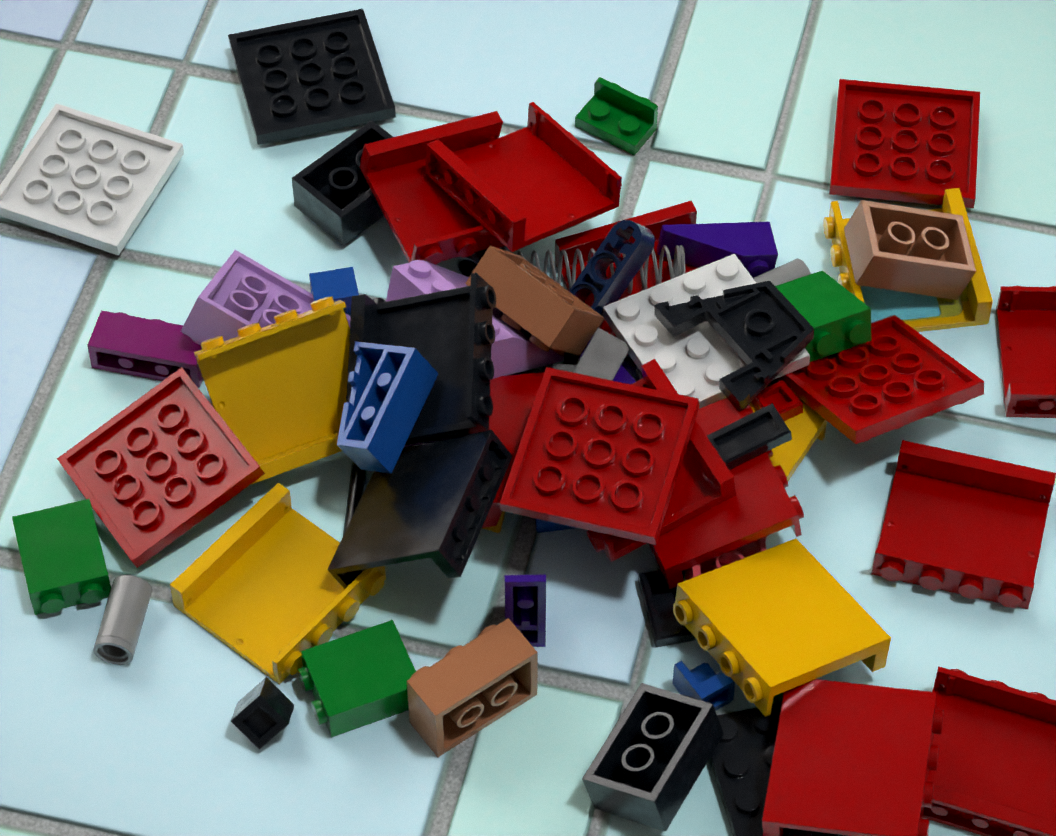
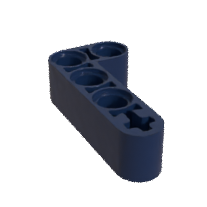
[569,220,655,328]

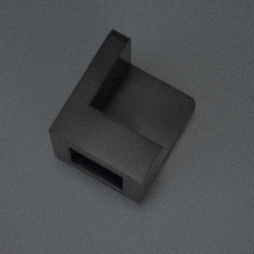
[231,677,294,749]

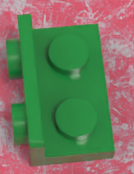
[575,77,658,156]

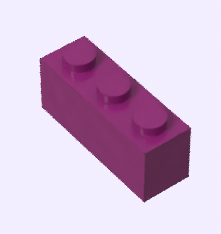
[87,310,203,388]

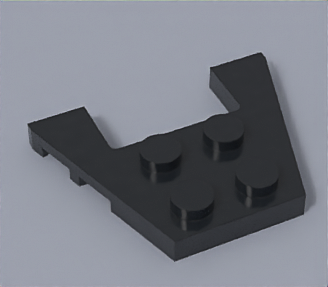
[654,281,814,412]

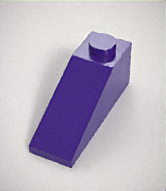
[657,222,778,278]
[504,575,546,647]

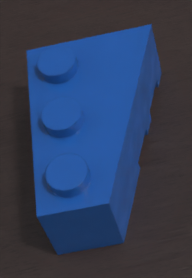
[337,341,439,474]

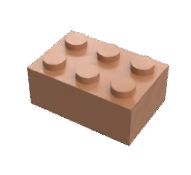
[844,200,976,300]
[465,246,604,356]
[407,618,538,757]

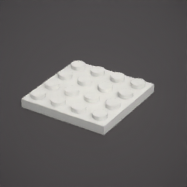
[0,103,184,256]
[603,254,810,409]

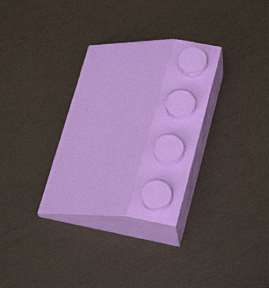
[180,250,351,345]
[386,260,565,379]

